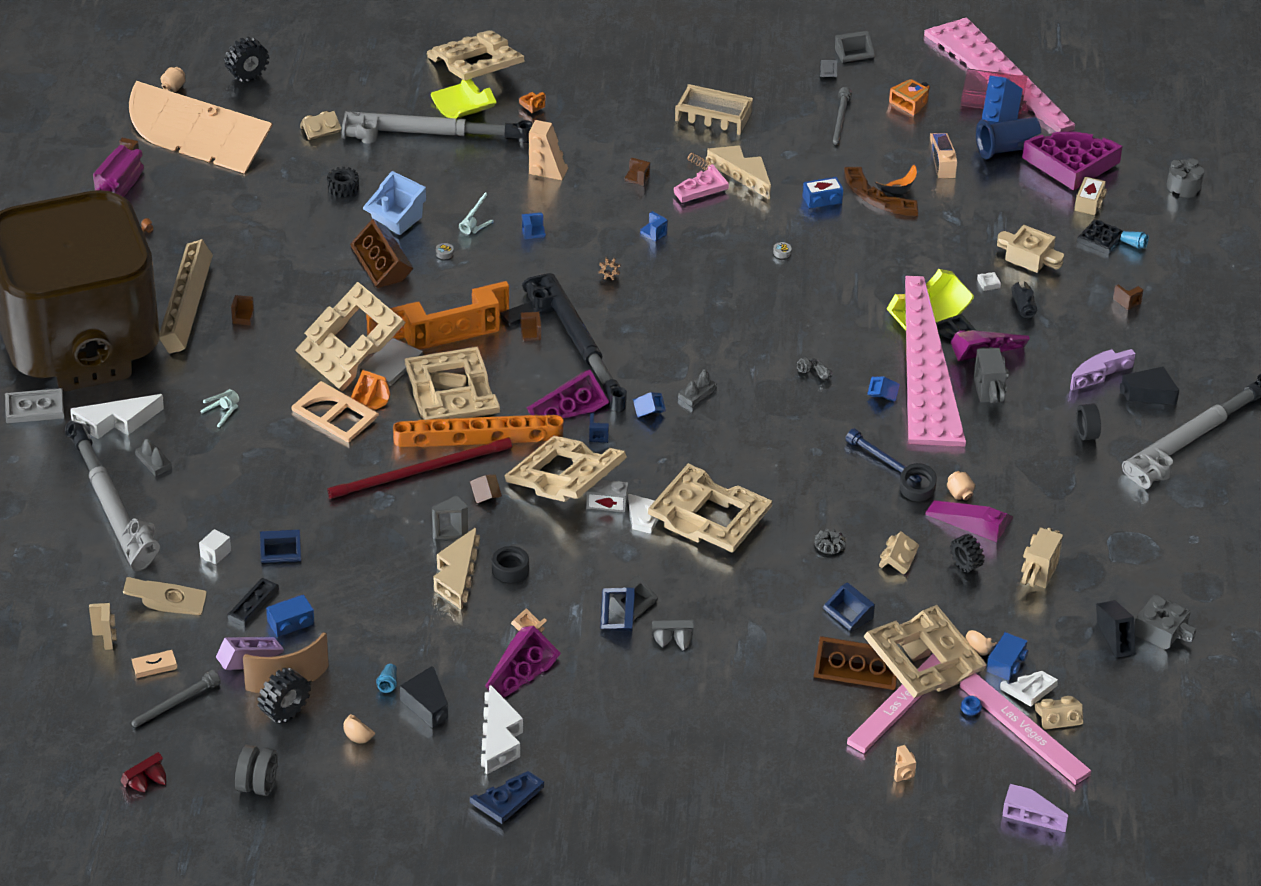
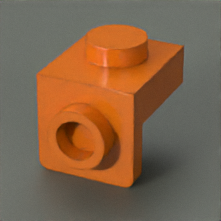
[519,92,545,113]

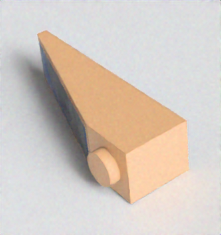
[930,133,957,178]

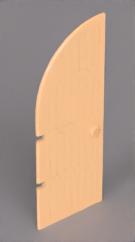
[129,81,273,174]

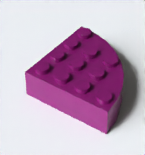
[1022,132,1123,190]

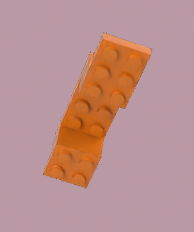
[366,281,509,350]

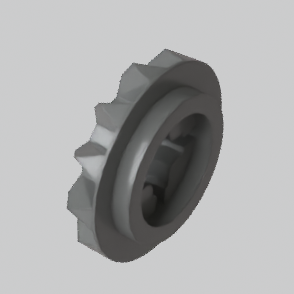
[814,529,846,554]

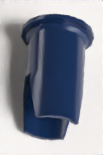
[976,117,1042,159]

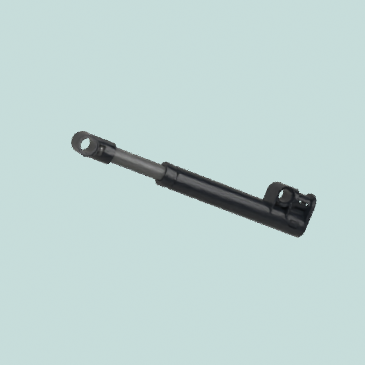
[522,273,627,412]

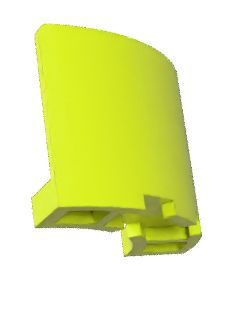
[431,79,496,118]
[887,269,974,330]

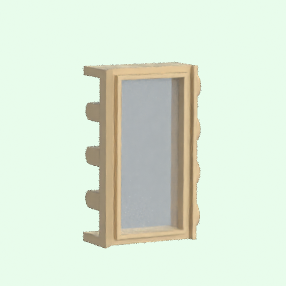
[675,84,753,135]

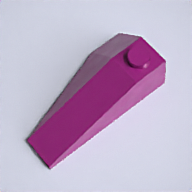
[951,330,1030,362]
[527,370,609,418]
[926,500,1013,542]
[485,625,561,698]

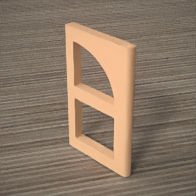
[292,381,379,443]

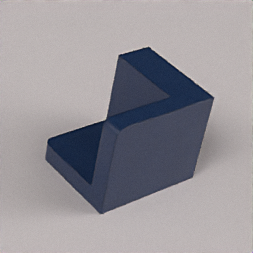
[589,413,609,443]

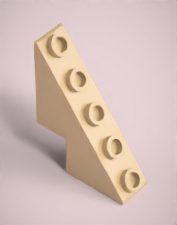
[706,146,771,199]
[434,528,480,609]

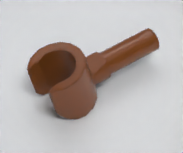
[141,218,154,233]

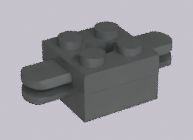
[974,347,1009,403]

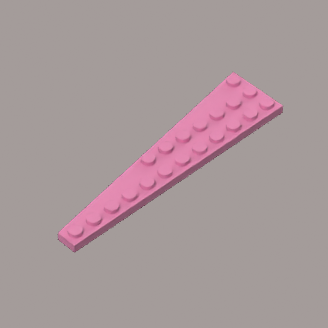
[924,18,1075,132]
[905,276,966,447]

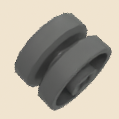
[235,745,278,796]

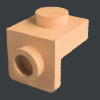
[511,608,547,633]
[894,745,916,782]

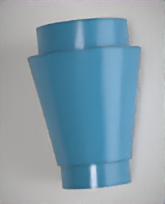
[1121,231,1149,249]
[376,664,397,693]

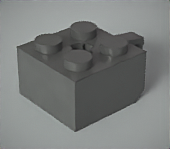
[1134,594,1196,649]

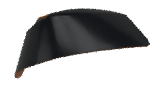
[875,165,917,194]

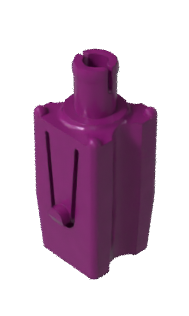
[93,145,144,197]

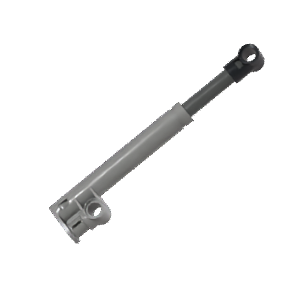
[342,111,533,143]
[1122,374,1261,489]
[65,420,160,571]

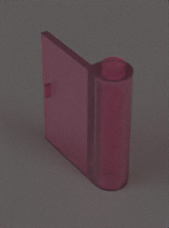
[961,68,1028,114]

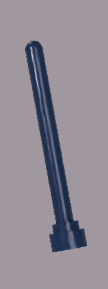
[846,428,922,483]

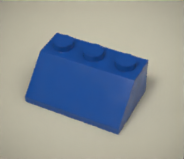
[982,76,1023,123]

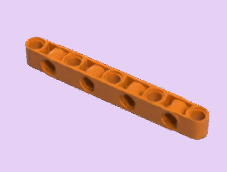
[393,415,564,447]

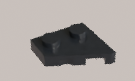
[936,314,977,340]

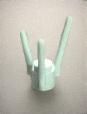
[459,193,494,234]
[200,389,239,428]

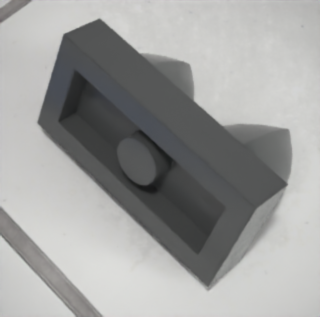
[678,369,717,407]
[135,439,172,476]
[652,620,694,651]

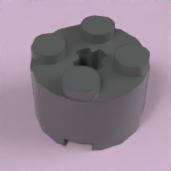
[1167,158,1204,198]

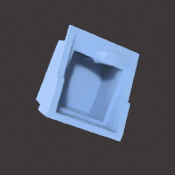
[363,171,426,235]

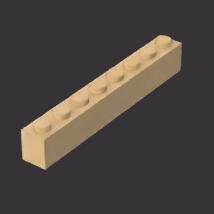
[159,239,213,354]

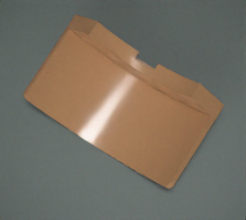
[243,632,329,693]

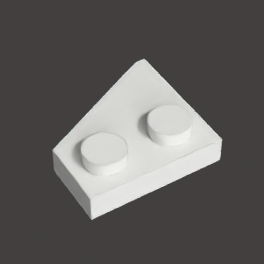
[628,494,658,534]
[1000,671,1058,706]

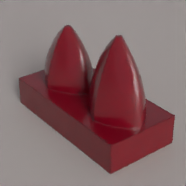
[120,752,166,792]

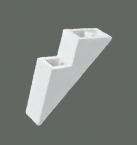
[71,394,164,439]
[481,685,523,774]

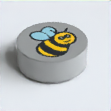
[773,242,791,259]
[436,243,454,259]

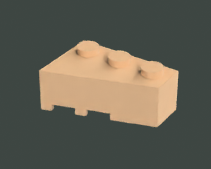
[529,120,568,180]

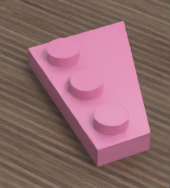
[674,164,729,203]

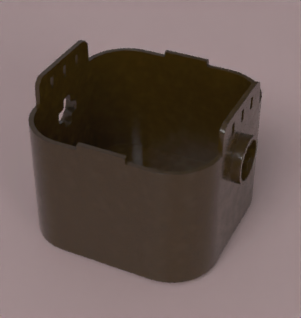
[0,190,160,392]

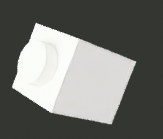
[199,529,231,565]

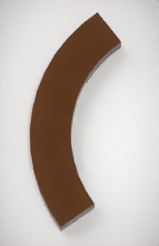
[844,167,918,216]

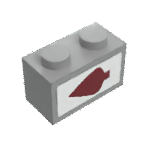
[586,480,628,513]

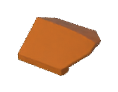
[351,370,390,411]

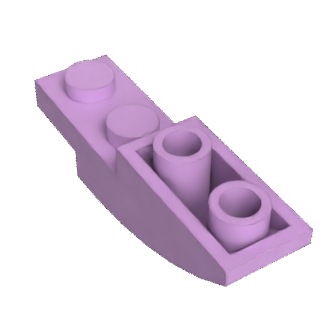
[1070,349,1136,390]

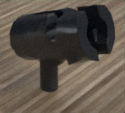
[1011,281,1038,318]

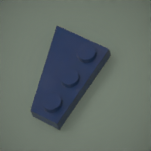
[470,771,544,824]

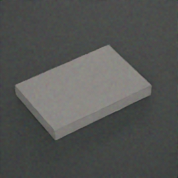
[360,338,423,387]
[5,388,64,423]

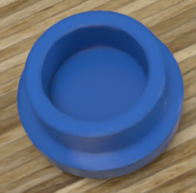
[961,696,982,715]

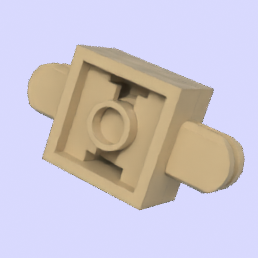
[997,225,1064,273]
[1021,527,1063,588]

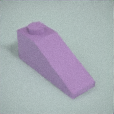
[216,637,284,671]
[1002,784,1068,832]

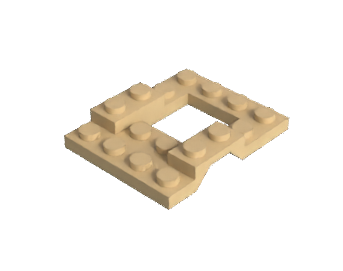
[427,31,525,81]
[295,282,406,392]
[405,347,500,420]
[505,436,627,502]
[648,463,772,553]
[864,605,987,698]

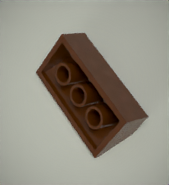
[350,219,414,288]
[814,636,902,690]

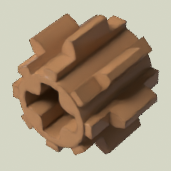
[599,257,621,280]

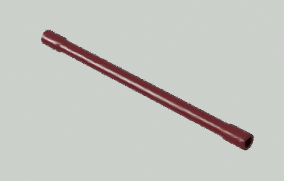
[327,437,512,499]

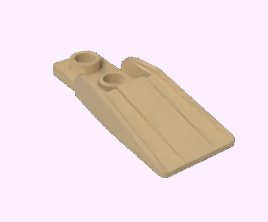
[123,577,207,615]

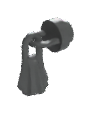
[797,358,833,381]

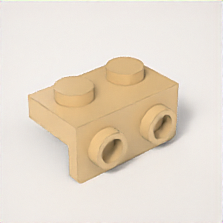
[300,111,341,141]
[879,531,919,574]
[89,603,117,650]
[1035,696,1083,730]

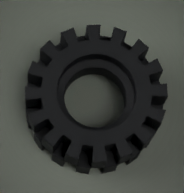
[327,167,359,197]
[950,534,985,572]

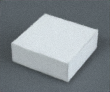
[977,272,1001,291]

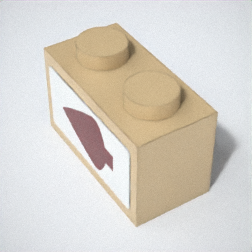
[1074,177,1107,215]

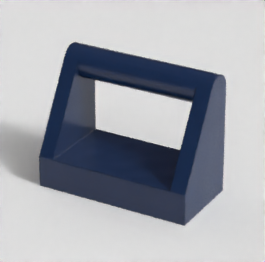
[260,529,301,563]
[823,582,875,632]
[600,588,635,631]

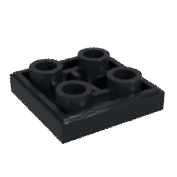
[1077,219,1123,255]

